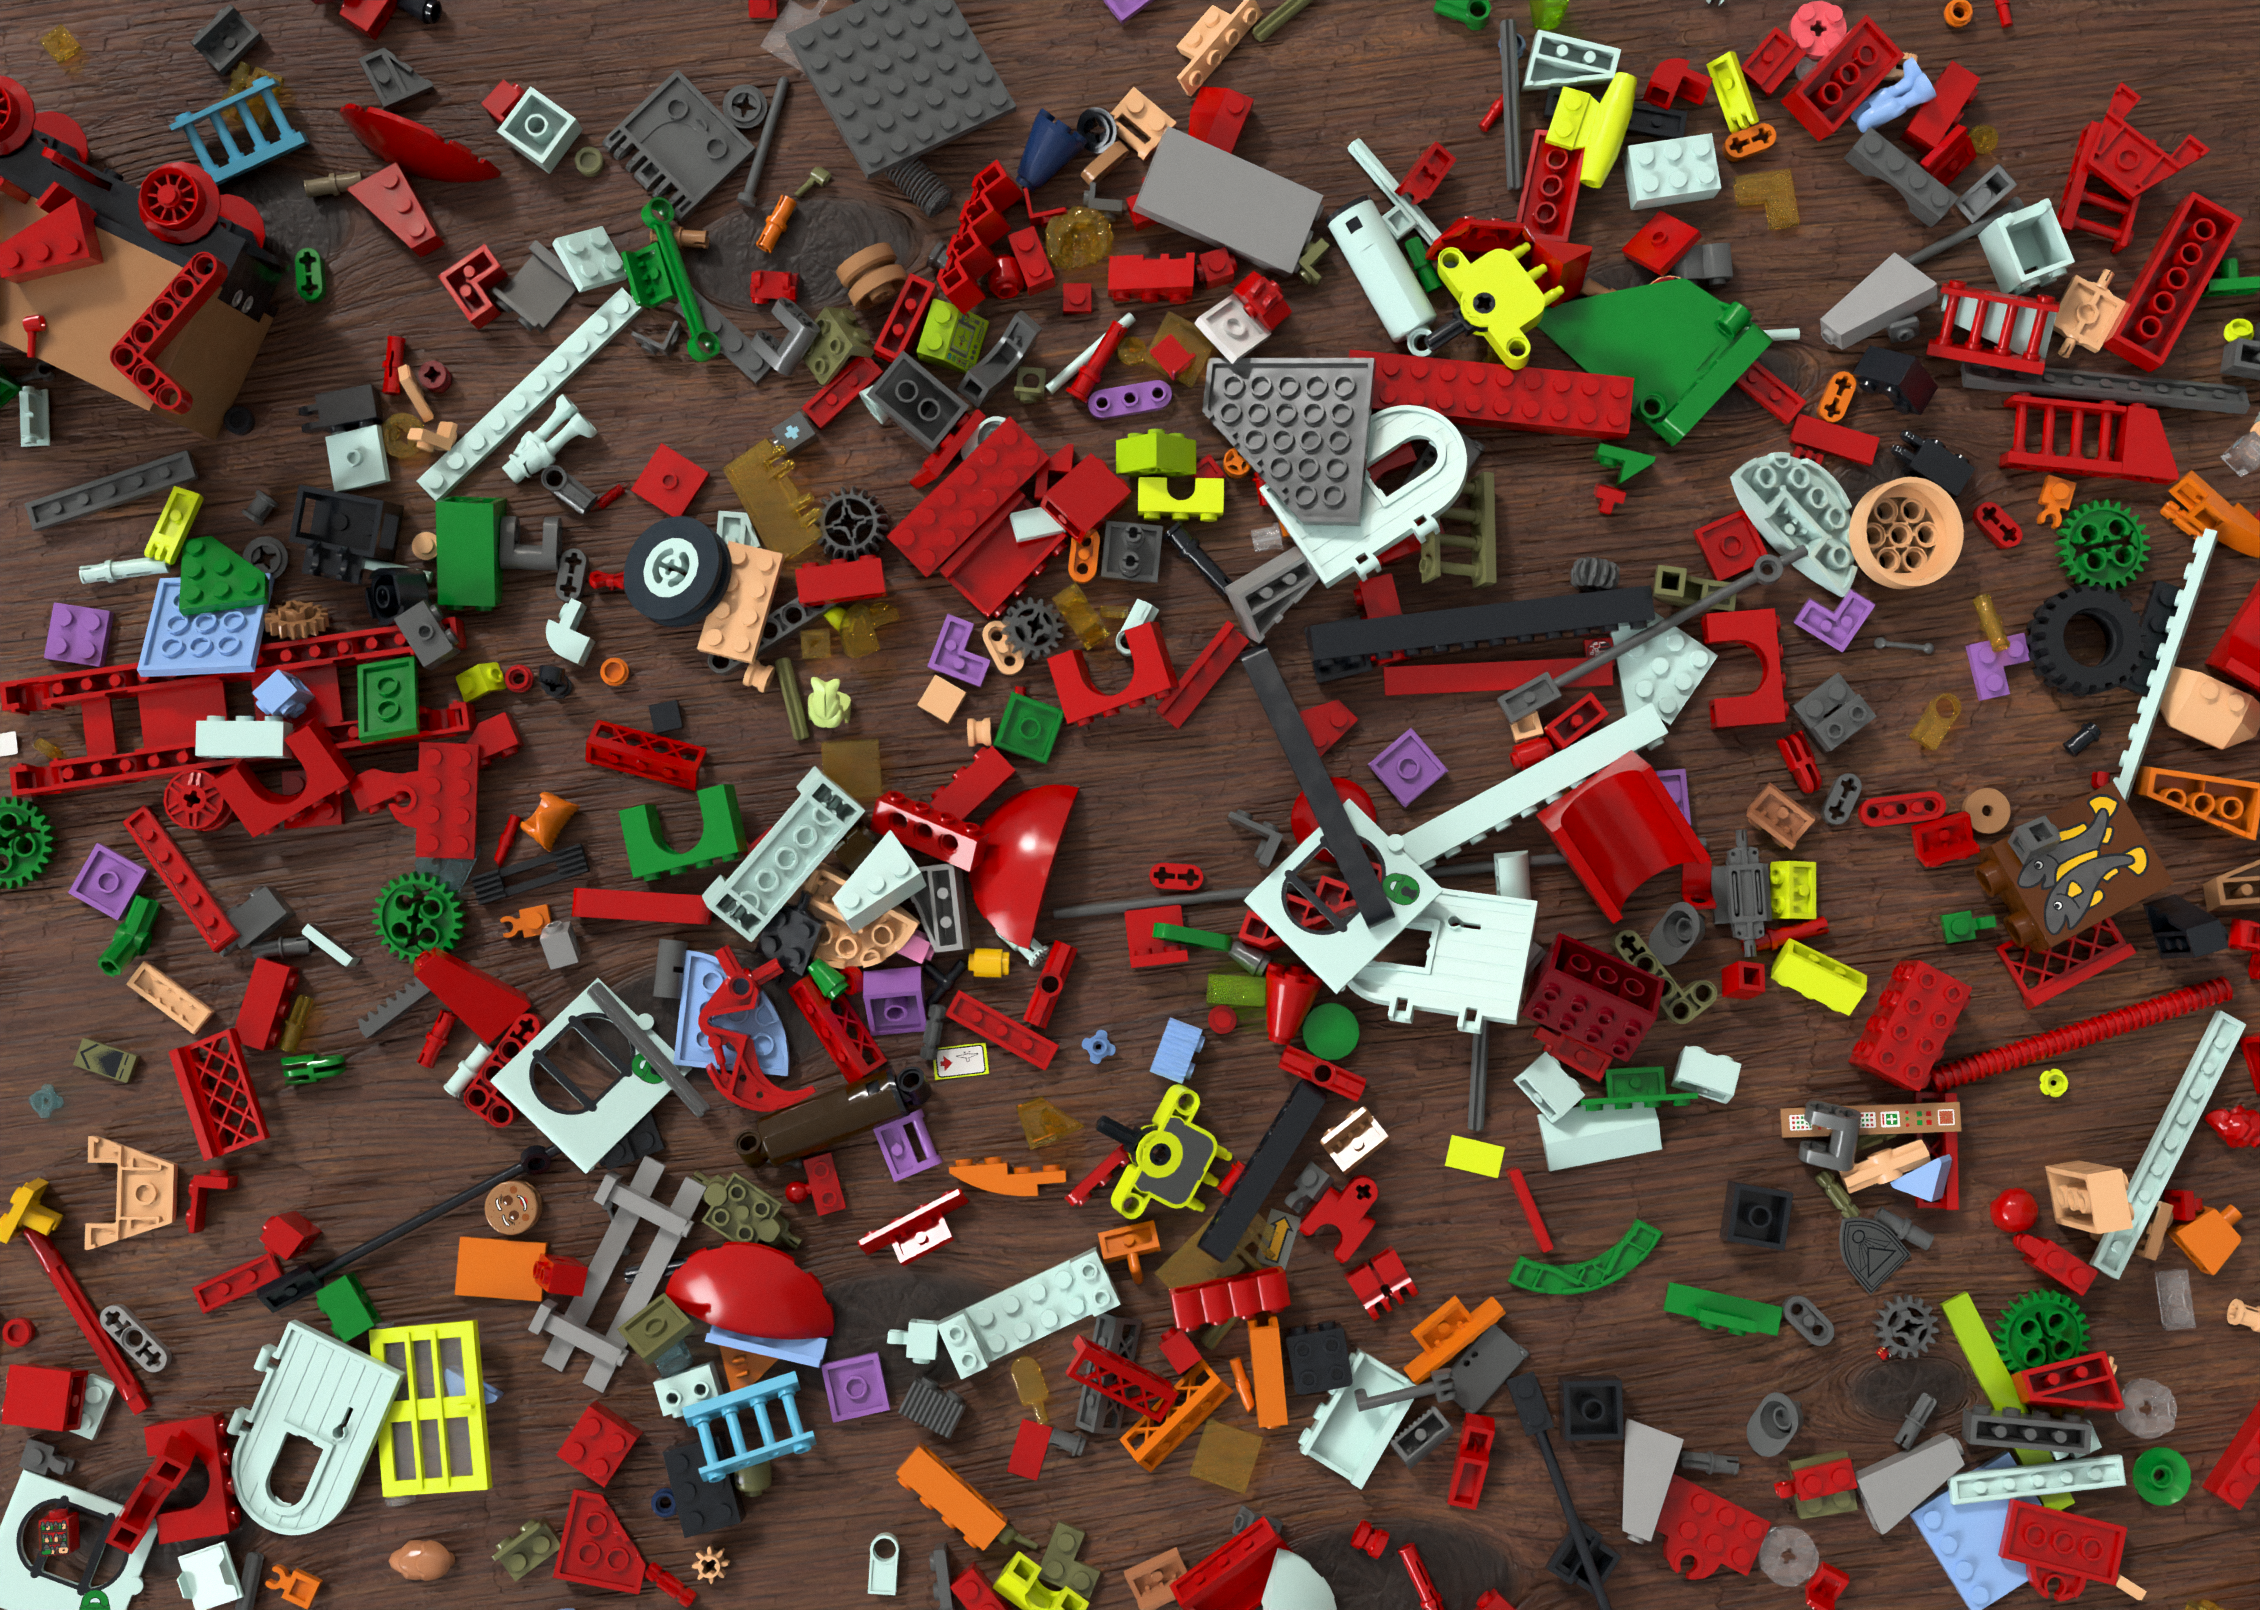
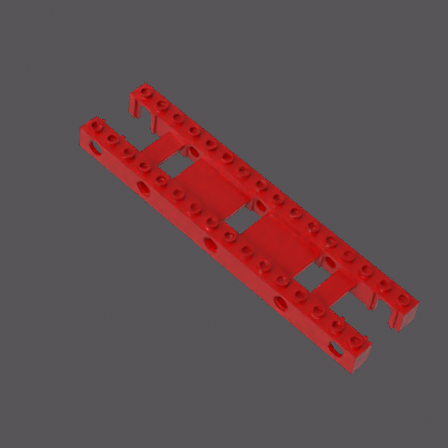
[0,617,477,798]

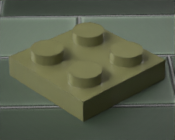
[617,1293,695,1365]
[1788,1450,1858,1519]

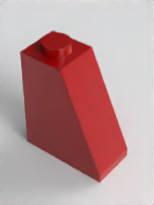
[2113,403,2179,485]

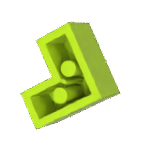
[1116,429,1196,478]

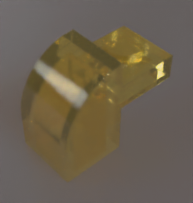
[1052,582,1110,651]
[839,602,900,659]

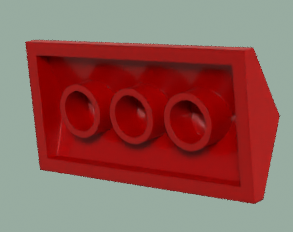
[1516,129,1585,243]

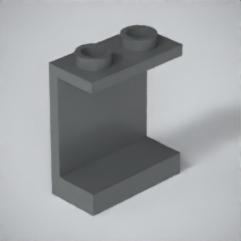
[492,240,578,334]

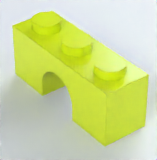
[1138,477,1224,522]
[992,1551,1089,1610]

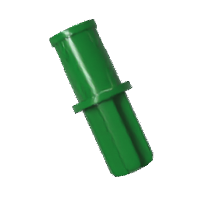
[1405,237,1442,294]

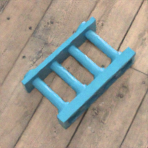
[169,76,310,186]
[682,1371,817,1483]

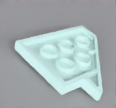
[1610,612,1718,726]

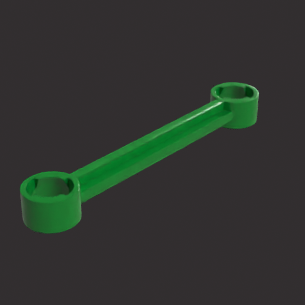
[641,197,720,363]

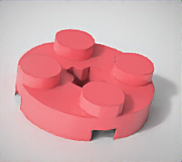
[1788,1,1847,60]

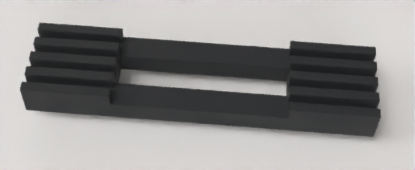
[471,844,590,905]

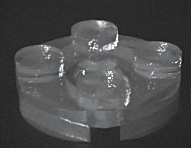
[2115,1378,2177,1439]
[1758,1525,1819,1587]

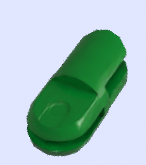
[281,1054,346,1086]

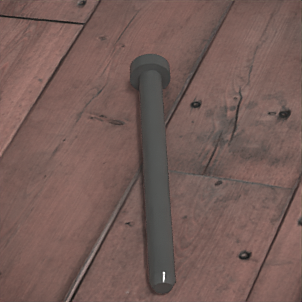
[737,76,789,207]
[1904,196,2025,266]

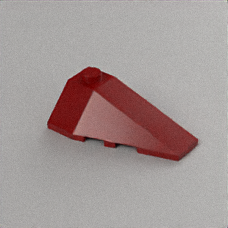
[1188,87,1254,155]

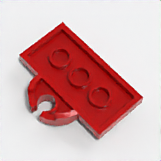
[388,741,480,859]
[1655,1473,1771,1580]
[1998,1498,2127,1602]

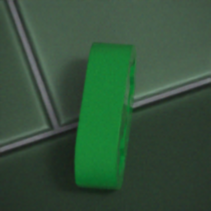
[295,248,326,304]

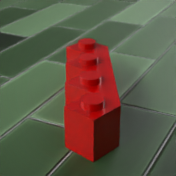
[936,160,1024,315]
[1238,861,1382,952]

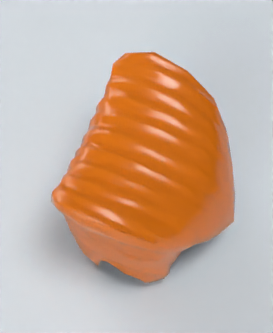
[520,792,580,852]

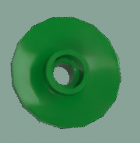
[2132,1447,2191,1506]

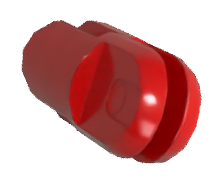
[1776,730,1822,794]

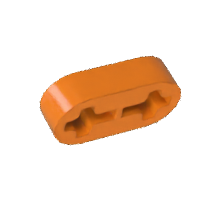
[1722,123,1776,162]
[1816,371,1856,424]

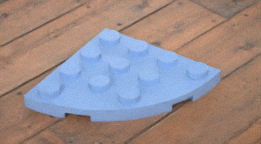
[673,950,790,1076]

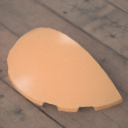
[787,862,920,969]

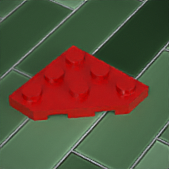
[553,1488,647,1595]

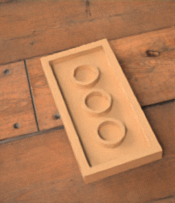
[697,541,785,664]

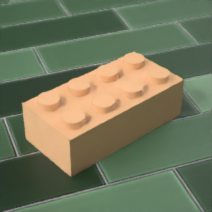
[2045,1161,2134,1234]

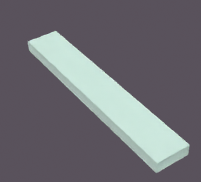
[1947,1454,2126,1505]

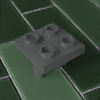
[1101,521,1163,584]

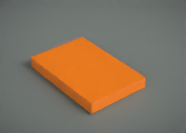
[455,1236,548,1302]

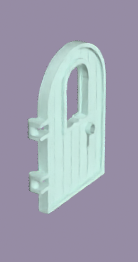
[1259,405,1468,589]
[1334,888,1539,1034]
[226,1319,406,1535]

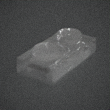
[2155,1268,2196,1331]

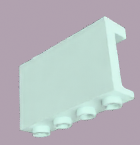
[1298,1348,1416,1489]

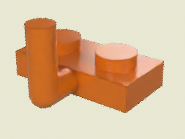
[1098,1220,1161,1284]

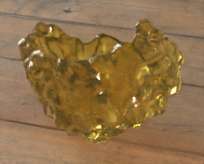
[1045,206,1114,270]

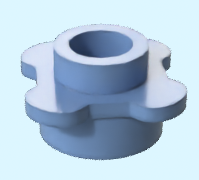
[1082,1030,1116,1064]

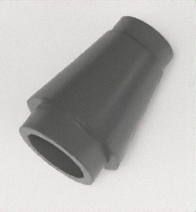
[1228,941,1273,978]

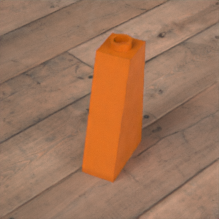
[1247,1311,1288,1429]

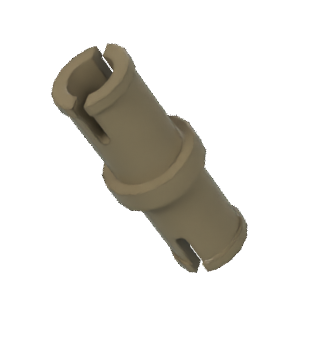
[304,171,364,198]

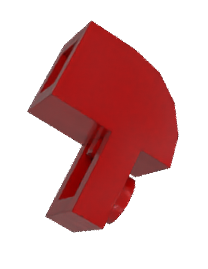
[1643,58,1713,110]

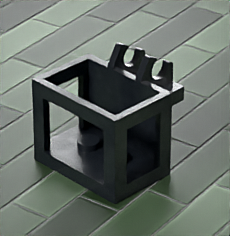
[289,484,404,584]

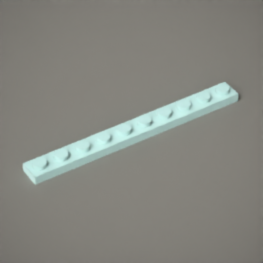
[417,287,643,501]
[2113,528,2218,803]
[2089,1010,2246,1279]

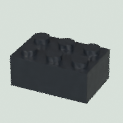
[662,1431,746,1538]

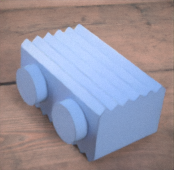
[1150,1017,1206,1084]

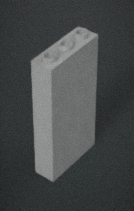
[1132,126,1324,278]

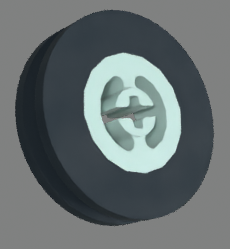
[624,516,732,628]

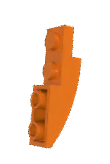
[2168,470,2260,559]
[949,1157,1067,1196]

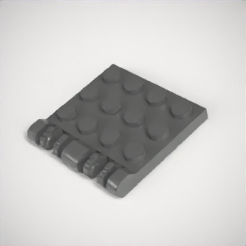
[602,69,756,224]

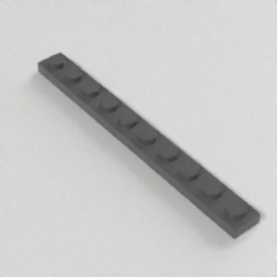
[1960,361,2250,414]

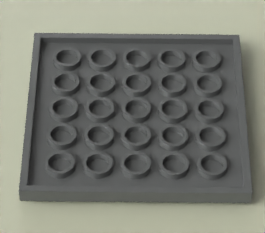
[786,0,1017,180]

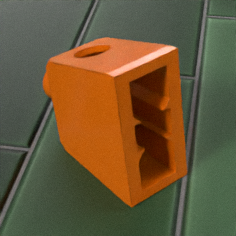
[2166,1204,2243,1276]

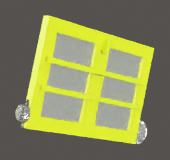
[369,1320,493,1506]

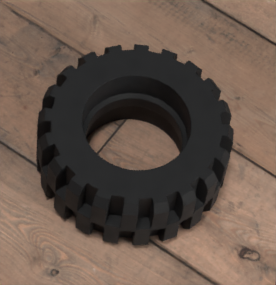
[2025,584,2146,697]

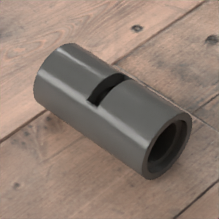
[653,939,688,999]

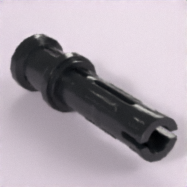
[1163,520,1233,597]

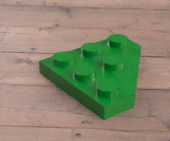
[179,536,269,616]

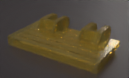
[722,438,823,564]
[1155,1212,1278,1289]

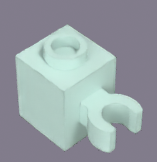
[887,1319,939,1364]

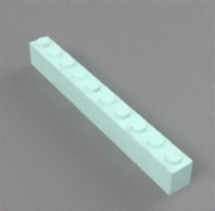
[1402,703,1669,871]

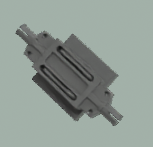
[1710,829,1772,957]

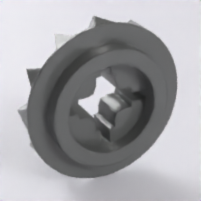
[722,84,768,130]
[243,536,290,580]

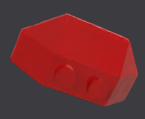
[1425,216,1535,267]

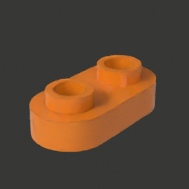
[1068,531,1100,584]

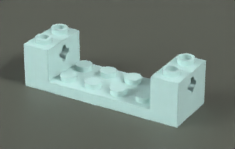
[702,766,865,942]
[937,1246,1121,1380]

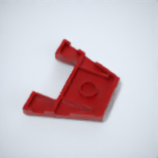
[2085,82,2210,200]

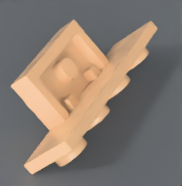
[1176,0,1263,97]

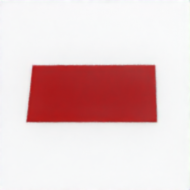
[1006,1418,1053,1481]

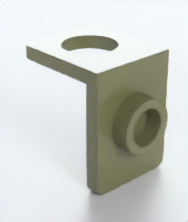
[1014,366,1046,404]

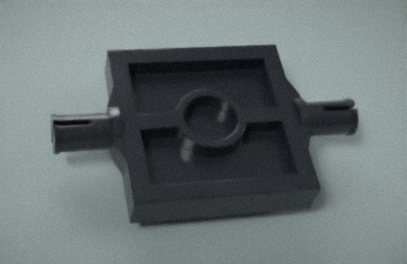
[755,890,827,983]

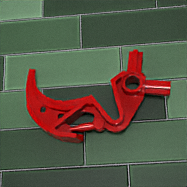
[698,944,817,1112]

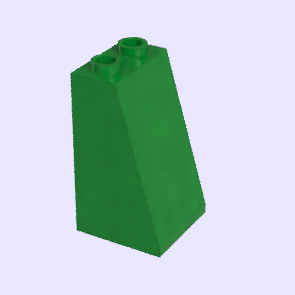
[436,496,507,611]

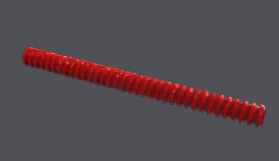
[1929,976,2233,1093]

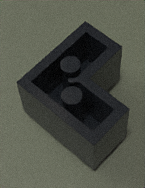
[1852,345,1938,415]

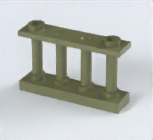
[1419,465,1497,590]

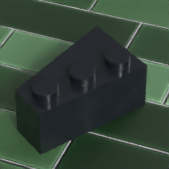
[2143,894,2229,959]

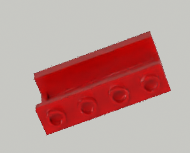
[939,489,1068,621]
[1169,1516,1295,1610]

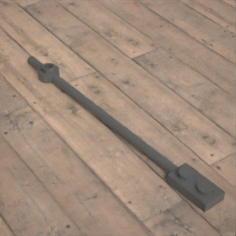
[1497,545,1808,725]

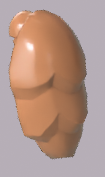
[389,1540,455,1581]

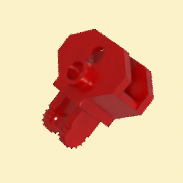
[1233,271,1292,333]

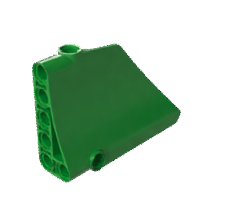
[1536,278,1773,447]

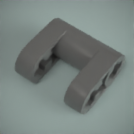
[750,297,820,376]
[499,516,563,571]
[1798,1101,1861,1171]

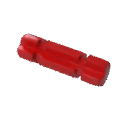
[644,1562,697,1608]

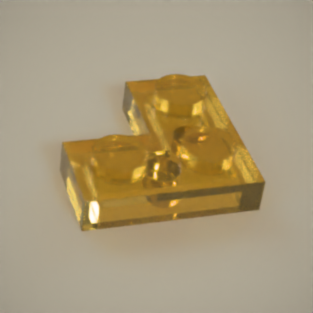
[1733,168,1800,230]

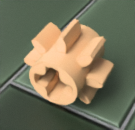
[692,1544,730,1584]

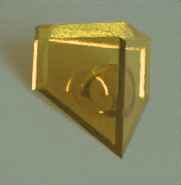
[1016,1096,1085,1150]

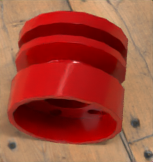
[163,769,237,832]

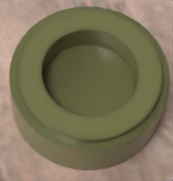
[575,146,605,177]

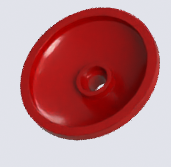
[1291,777,1377,863]

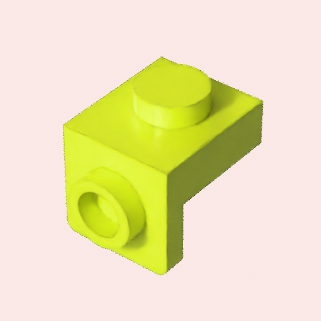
[455,662,507,703]

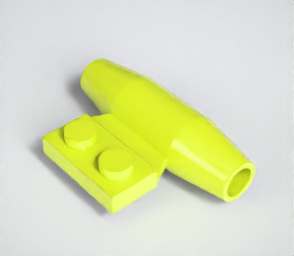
[1545,72,1637,188]

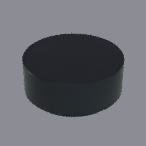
[224,406,255,436]

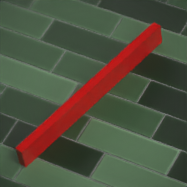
[1383,658,1613,696]

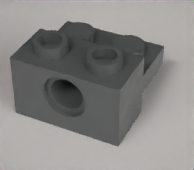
[1791,672,1877,754]

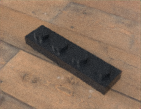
[2118,580,2184,696]

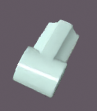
[1116,599,1159,657]

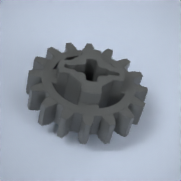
[1001,597,1064,660]
[1872,1294,1939,1359]

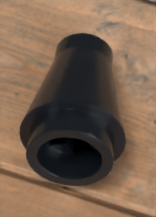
[397,0,442,24]

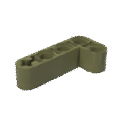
[1610,930,1717,1024]

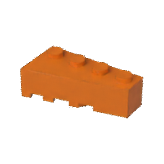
[2134,766,2260,841]

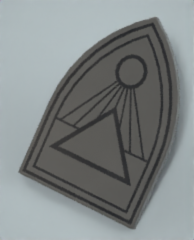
[1839,1217,1911,1295]

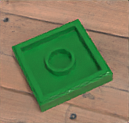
[992,691,1064,765]

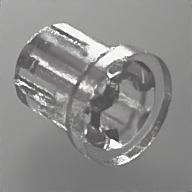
[1251,522,1284,553]

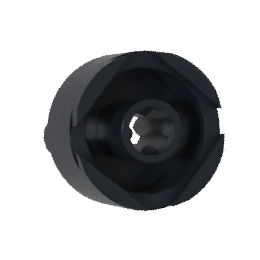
[365,567,432,626]

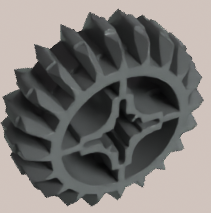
[812,486,889,562]

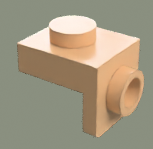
[407,422,458,452]

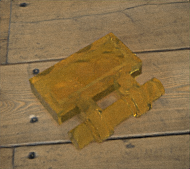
[220,62,285,131]

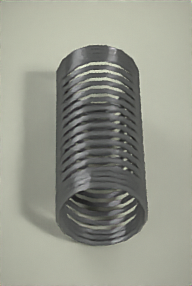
[884,157,953,218]

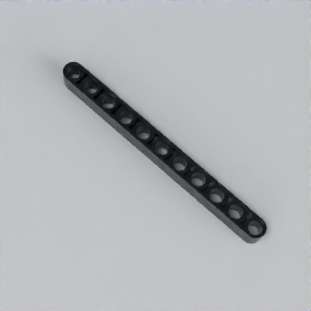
[1239,642,1395,929]

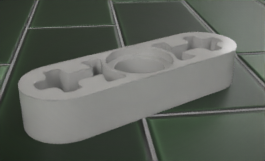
[100,1304,172,1372]

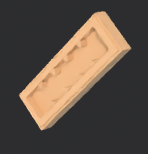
[126,961,215,1035]

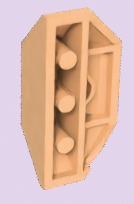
[2159,666,2260,750]

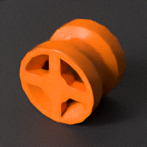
[1223,448,1251,479]

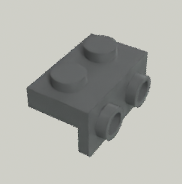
[191,4,263,75]

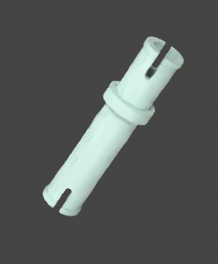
[79,557,171,584]

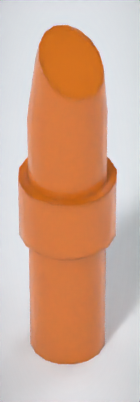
[1229,1357,1255,1413]

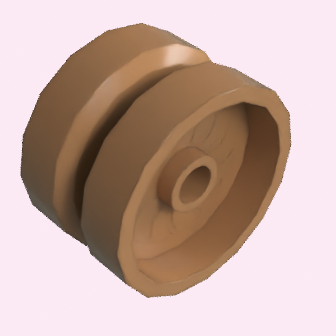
[836,242,908,310]

